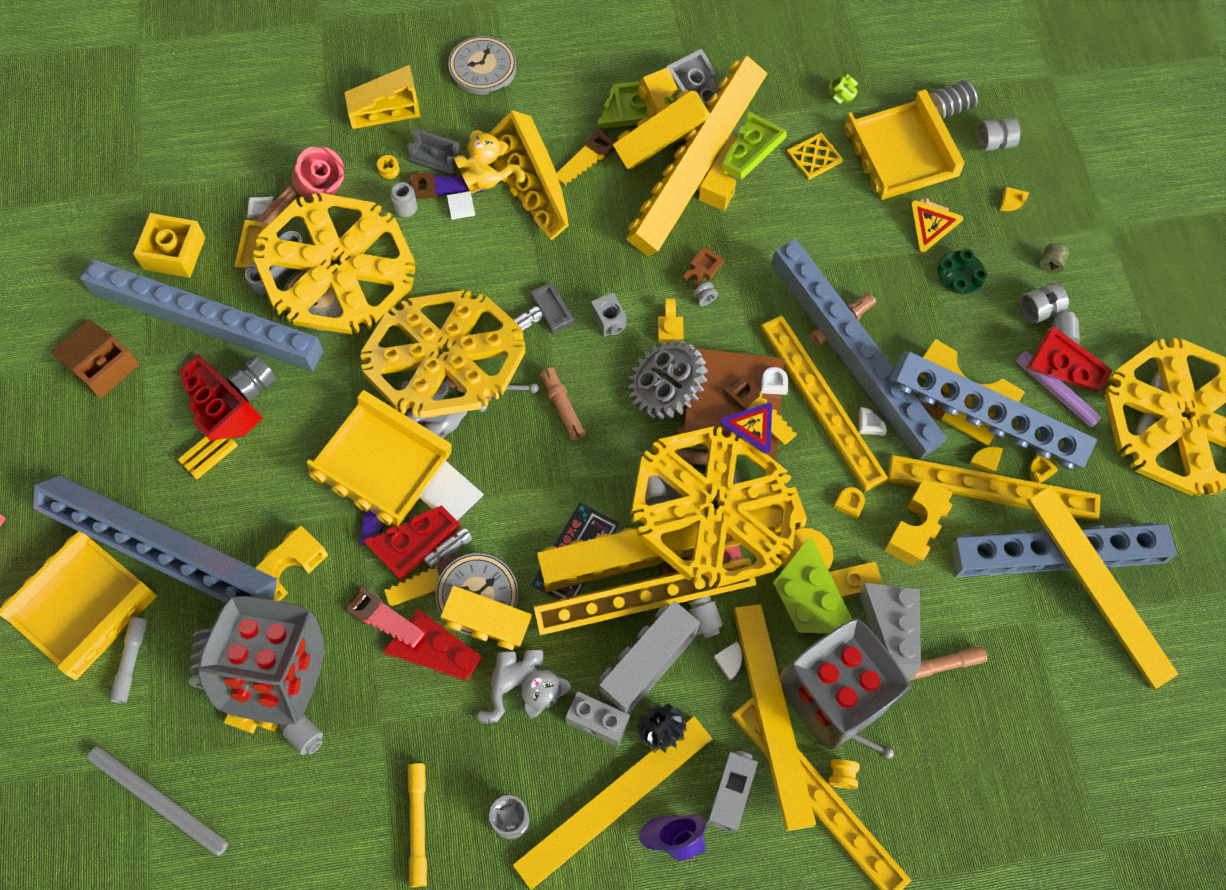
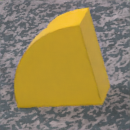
[1000,187,1029,211]
[969,447,1003,474]
[1030,454,1058,483]

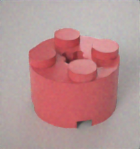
[291,147,344,202]

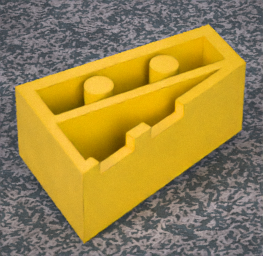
[344,65,421,129]

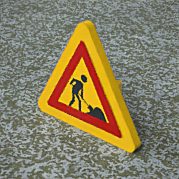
[912,200,963,253]

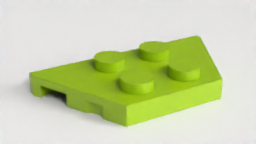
[598,81,675,129]
[773,537,852,634]

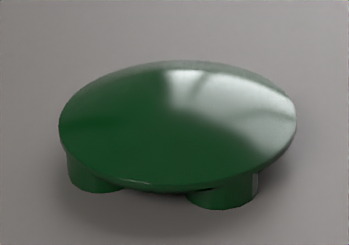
[938,248,988,294]

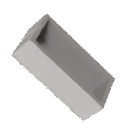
[599,601,700,714]

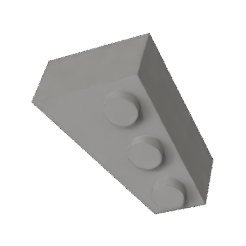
[858,583,921,679]

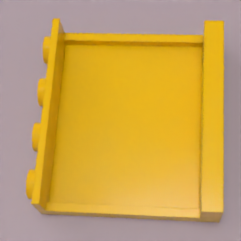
[844,90,964,200]
[307,390,452,527]
[0,531,157,680]

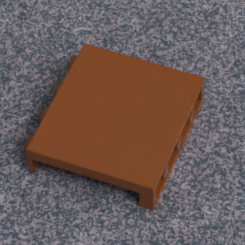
[678,348,784,460]

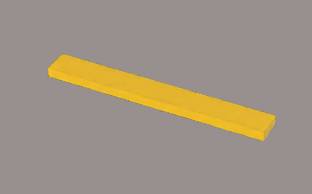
[760,315,888,492]
[887,455,1100,522]
[1026,485,1178,689]
[733,604,816,831]
[731,697,912,890]
[513,716,713,890]

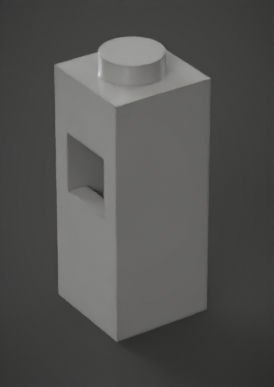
[707,751,758,834]

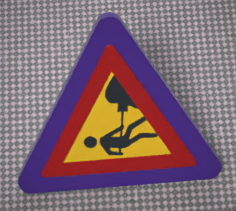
[720,403,772,454]

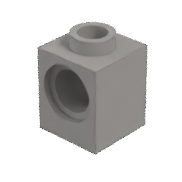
[591,292,627,337]

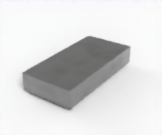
[530,282,575,334]

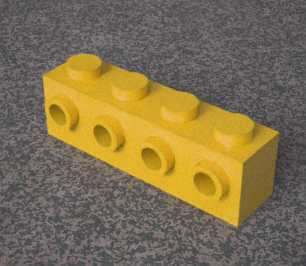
[613,90,711,169]

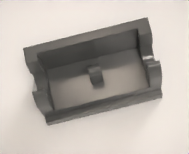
[408,129,461,176]

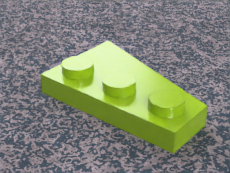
[722,111,787,180]

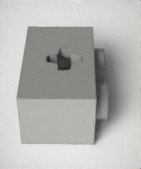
[566,692,630,748]

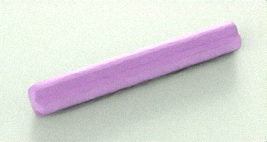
[1016,351,1101,427]

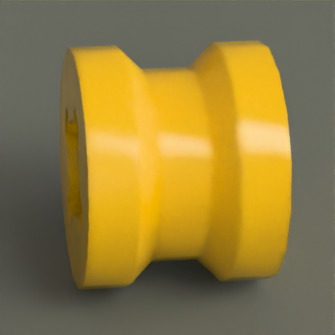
[829,759,860,789]

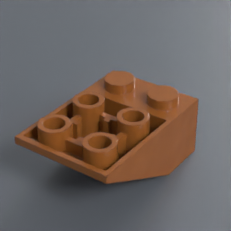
[50,319,139,399]

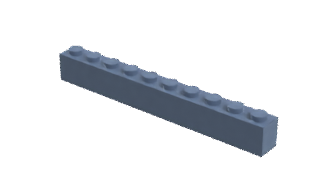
[770,239,947,460]
[80,259,324,372]
[33,476,277,603]

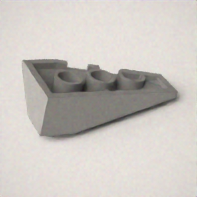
[666,49,733,138]

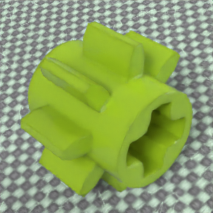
[829,74,858,104]

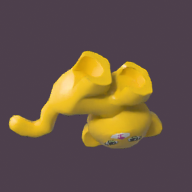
[454,130,525,194]

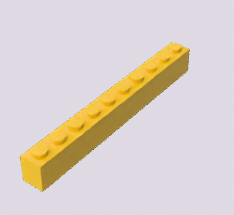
[626,56,768,257]
[537,490,807,592]

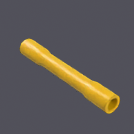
[408,763,427,887]

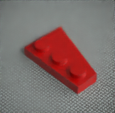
[1026,326,1113,392]

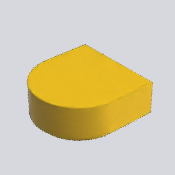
[833,487,865,519]

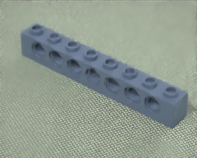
[889,352,1097,470]
[950,522,1177,577]

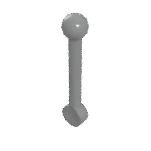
[506,383,539,393]
[852,734,894,759]

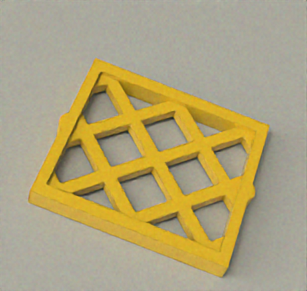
[787,133,843,180]

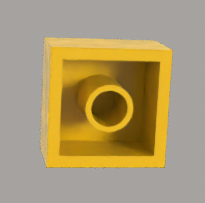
[134,213,206,278]

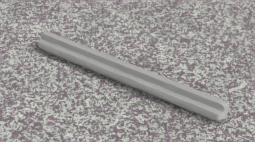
[87,746,229,856]

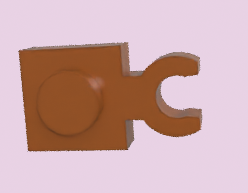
[683,247,724,290]

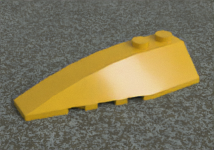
[489,110,569,240]

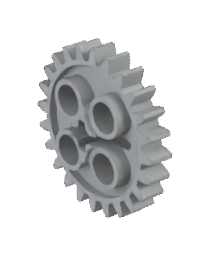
[628,339,708,419]

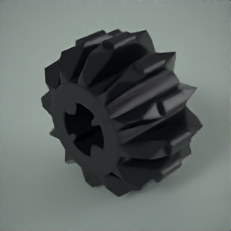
[636,703,687,753]

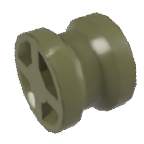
[1039,243,1069,274]

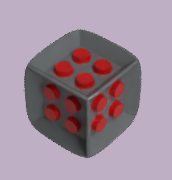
[198,596,325,725]
[779,618,911,750]

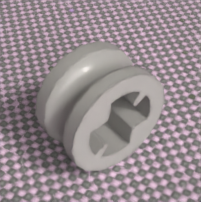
[693,282,718,306]

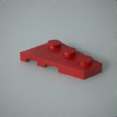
[363,505,460,581]
[383,609,484,682]

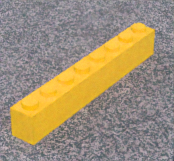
[533,557,756,635]

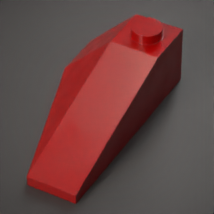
[179,354,263,440]

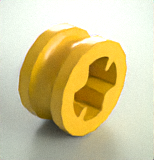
[377,155,400,179]

